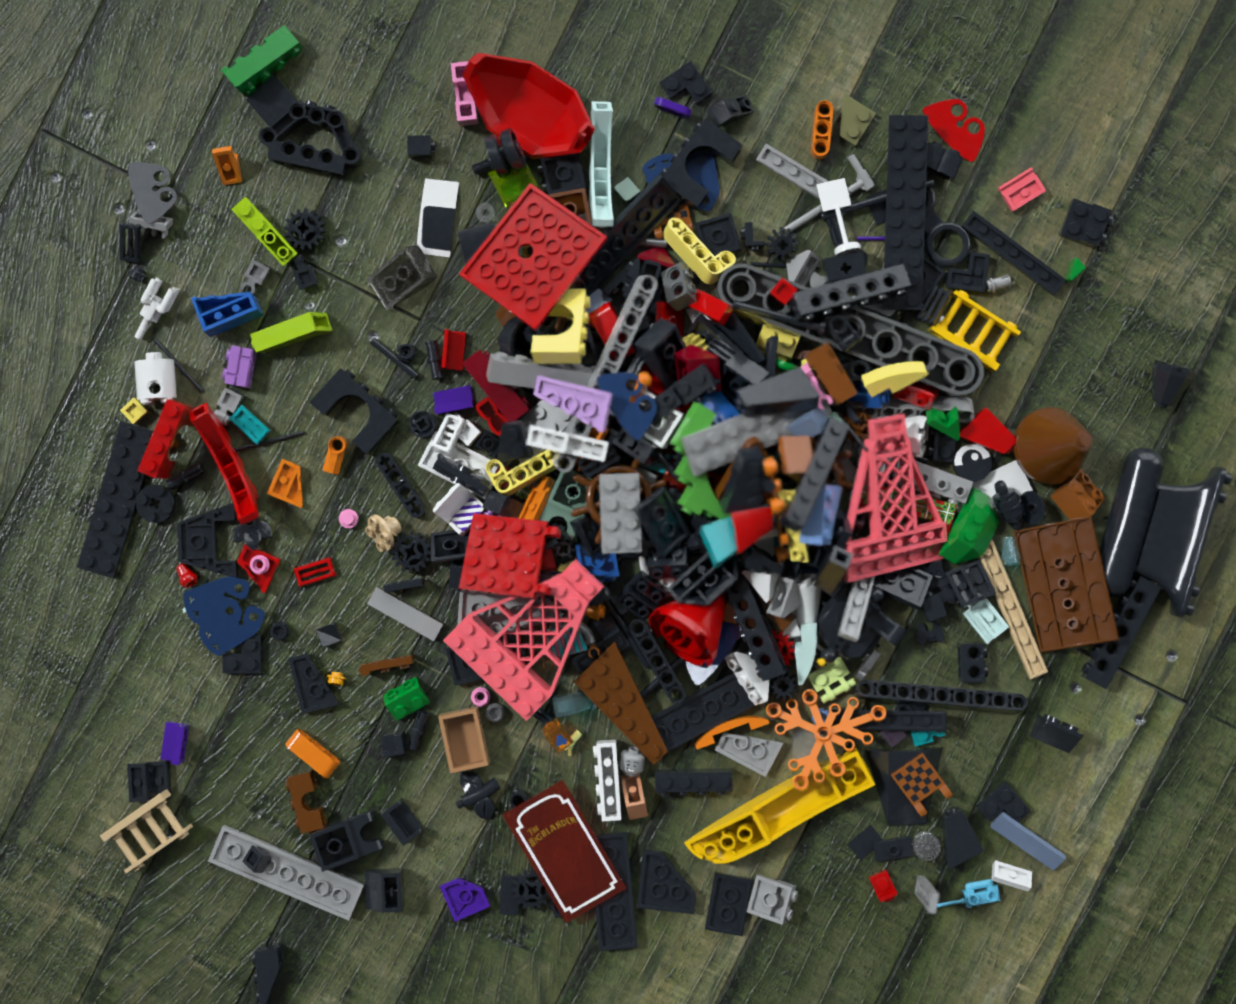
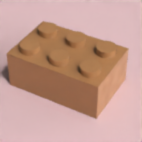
[438,706,490,773]

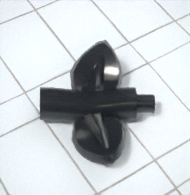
[455,771,501,820]

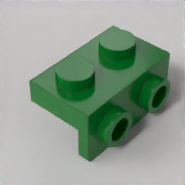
[383,677,430,721]

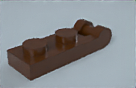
[359,654,415,676]

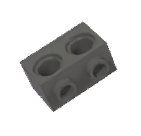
[661,262,697,311]

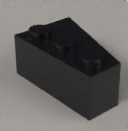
[719,446,764,515]

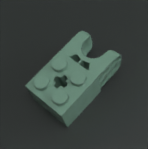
[539,465,592,541]

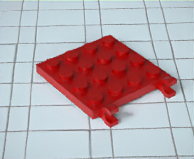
[459,513,561,599]

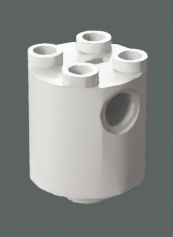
[134,352,177,405]

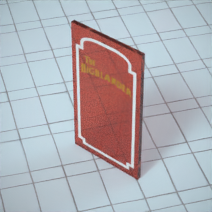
[502,780,626,923]

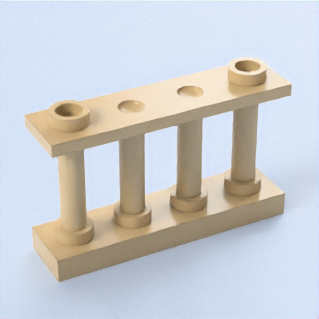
[100,789,193,873]

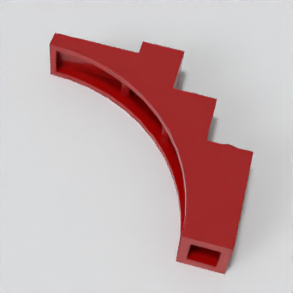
[189,402,259,525]

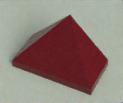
[637,247,675,269]

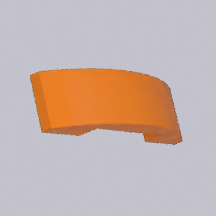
[695,715,770,749]

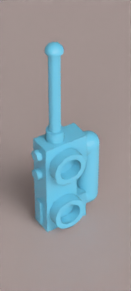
[937,879,1001,908]

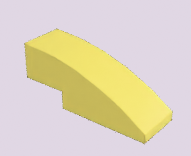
[862,362,928,397]

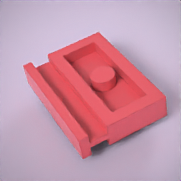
[997,167,1046,212]

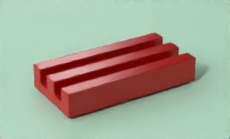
[294,557,336,587]

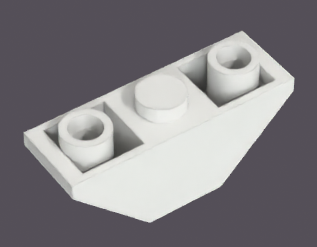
[724,652,770,705]

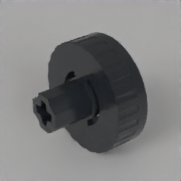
[498,317,533,359]

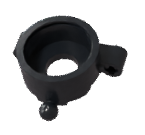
[817,579,908,664]

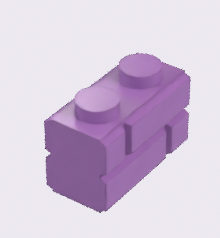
[222,345,257,388]

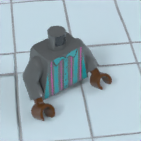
[541,611,601,669]

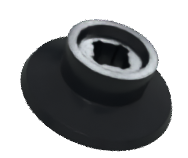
[1020,491,1047,525]

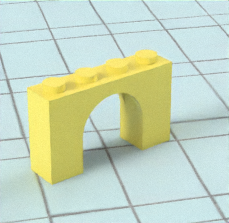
[531,289,591,364]

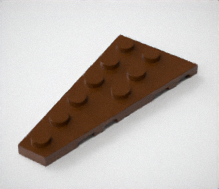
[573,641,668,764]

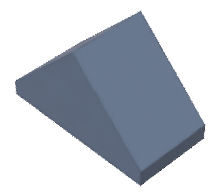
[787,407,828,437]

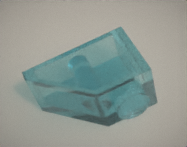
[552,690,594,718]

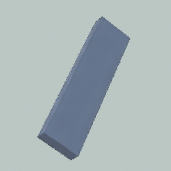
[990,812,1066,871]

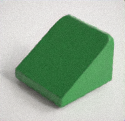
[1065,257,1086,283]

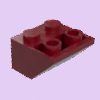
[674,344,722,392]

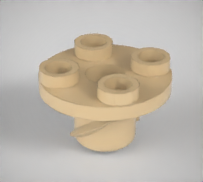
[365,514,401,552]

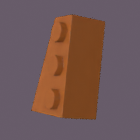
[806,342,857,405]

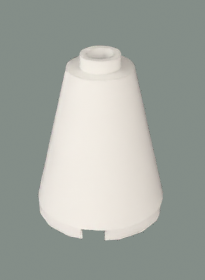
[794,573,822,625]

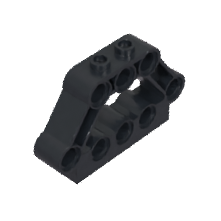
[259,101,363,178]

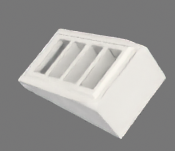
[431,412,465,457]

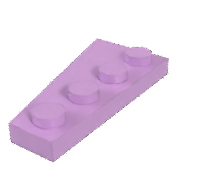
[534,375,613,433]

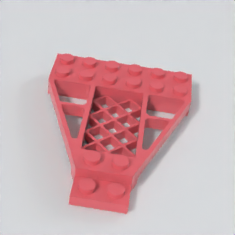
[843,414,947,583]
[443,559,604,721]

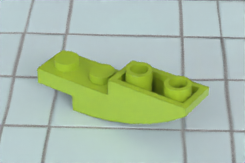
[231,197,298,267]

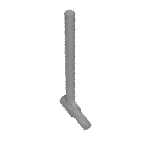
[784,154,876,232]

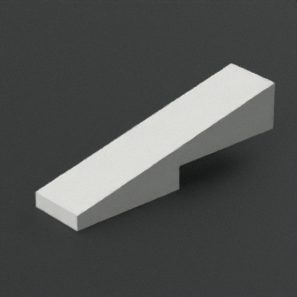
[526,425,609,462]

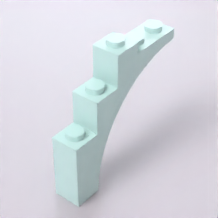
[588,102,613,228]

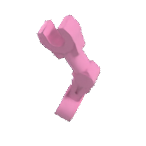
[801,363,833,410]

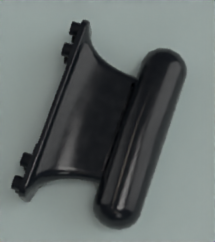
[1099,447,1232,618]

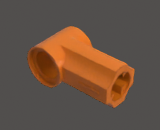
[323,436,349,475]

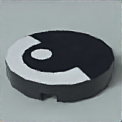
[953,444,992,482]

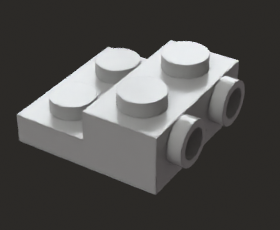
[747,874,798,925]

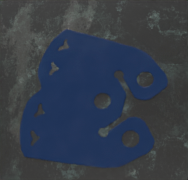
[642,151,719,212]
[184,576,265,656]

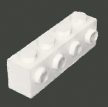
[593,739,621,821]

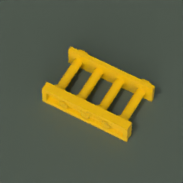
[928,290,1021,372]

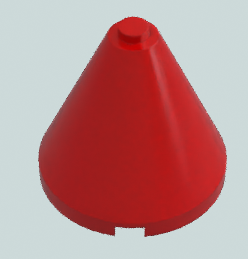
[649,591,728,666]

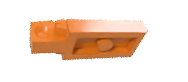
[518,475,555,520]

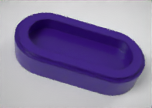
[654,97,692,119]

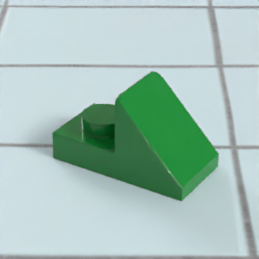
[926,406,960,441]

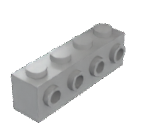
[890,459,973,506]

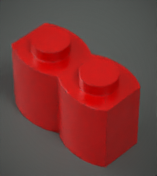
[476,397,509,436]

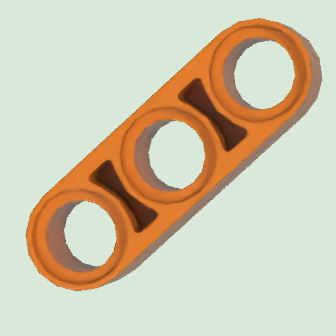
[810,100,833,160]
[285,729,340,778]

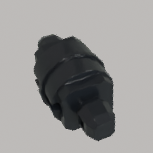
[992,480,1025,530]

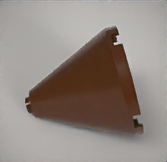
[1013,407,1093,484]

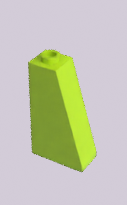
[250,312,332,353]

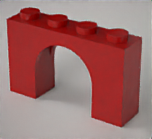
[137,399,195,479]

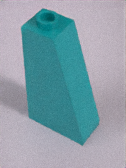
[700,503,776,568]

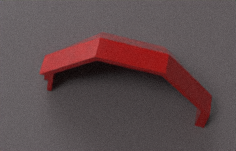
[463,53,595,159]

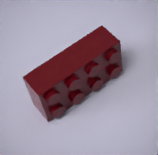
[462,349,531,421]

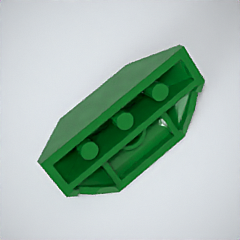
[938,487,1000,564]

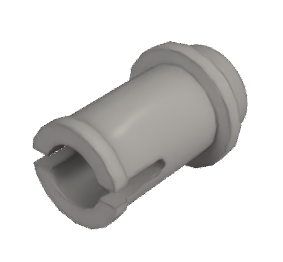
[986,274,1011,293]

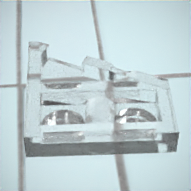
[792,718,827,759]

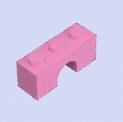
[451,61,479,126]

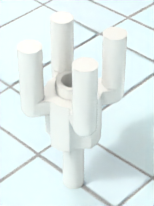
[134,277,180,340]

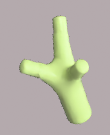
[554,730,582,756]

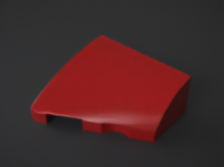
[731,507,773,554]

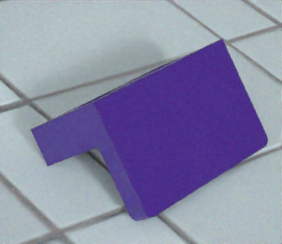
[433,385,475,415]
[161,721,189,765]

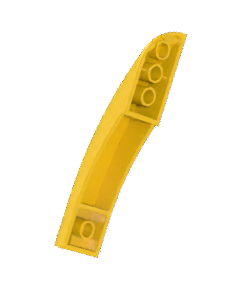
[684,747,875,864]

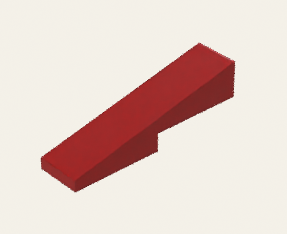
[687,288,734,326]

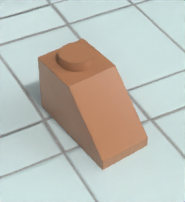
[621,774,648,820]

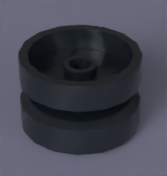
[484,128,527,178]

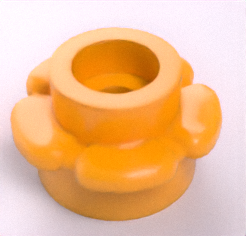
[327,672,346,686]

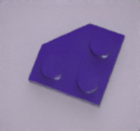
[440,877,491,922]

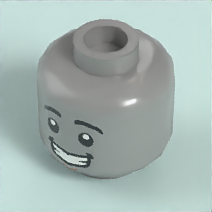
[619,746,646,777]

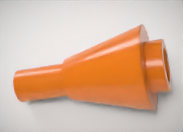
[584,603,606,621]

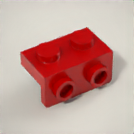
[893,382,939,410]

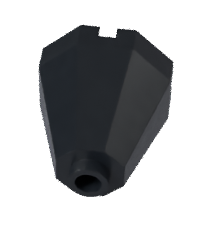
[1152,360,1196,408]

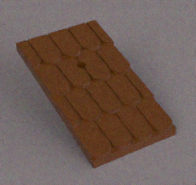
[1013,516,1120,653]

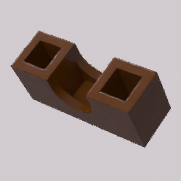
[286,769,327,834]

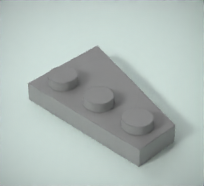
[714,732,783,777]

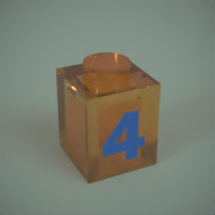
[542,718,574,753]

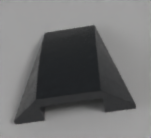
[866,747,943,826]

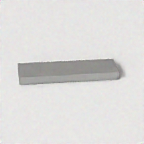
[756,144,829,200]
[838,576,875,642]
[367,587,444,641]
[914,875,939,914]

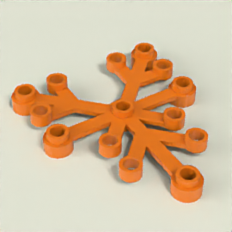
[762,449,789,563]
[766,689,886,791]

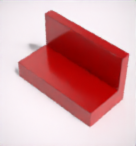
[441,329,466,371]

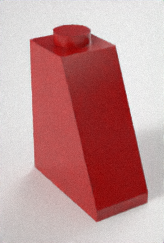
[959,407,1016,454]

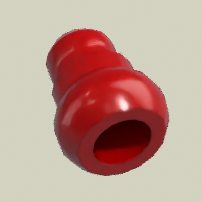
[176,563,198,588]

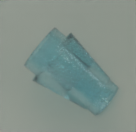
[1001,537,1021,566]

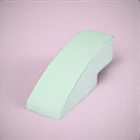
[795,623,817,685]

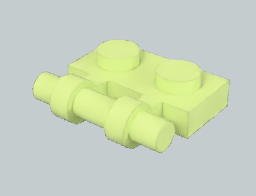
[807,656,857,704]

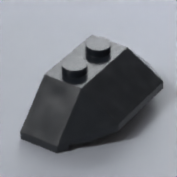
[667,552,738,606]

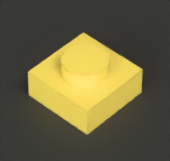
[120,397,149,424]

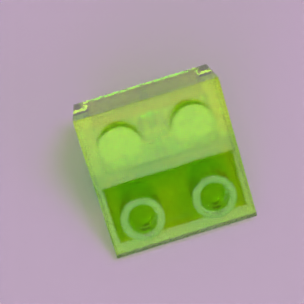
[488,164,539,208]

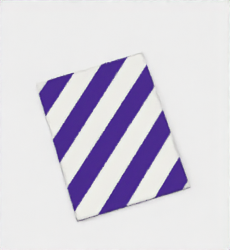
[451,497,484,532]

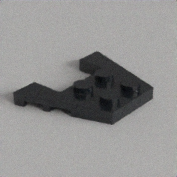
[177,503,238,578]

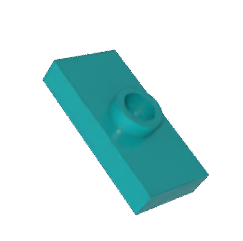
[229,405,271,445]

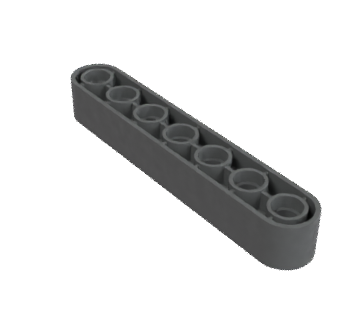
[716,264,984,397]

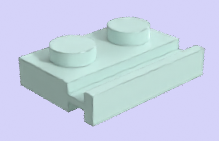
[962,599,1009,644]

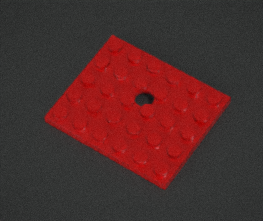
[459,183,607,331]

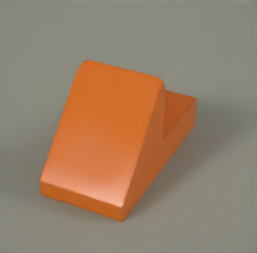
[212,146,242,185]

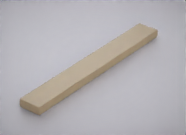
[978,539,1048,680]

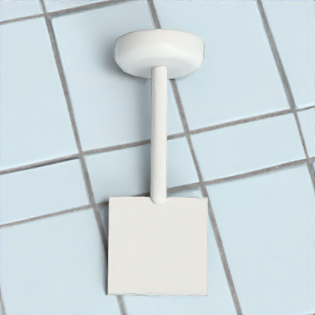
[816,178,862,256]

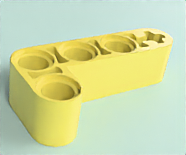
[663,218,736,284]
[486,449,565,496]

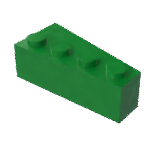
[221,25,303,97]

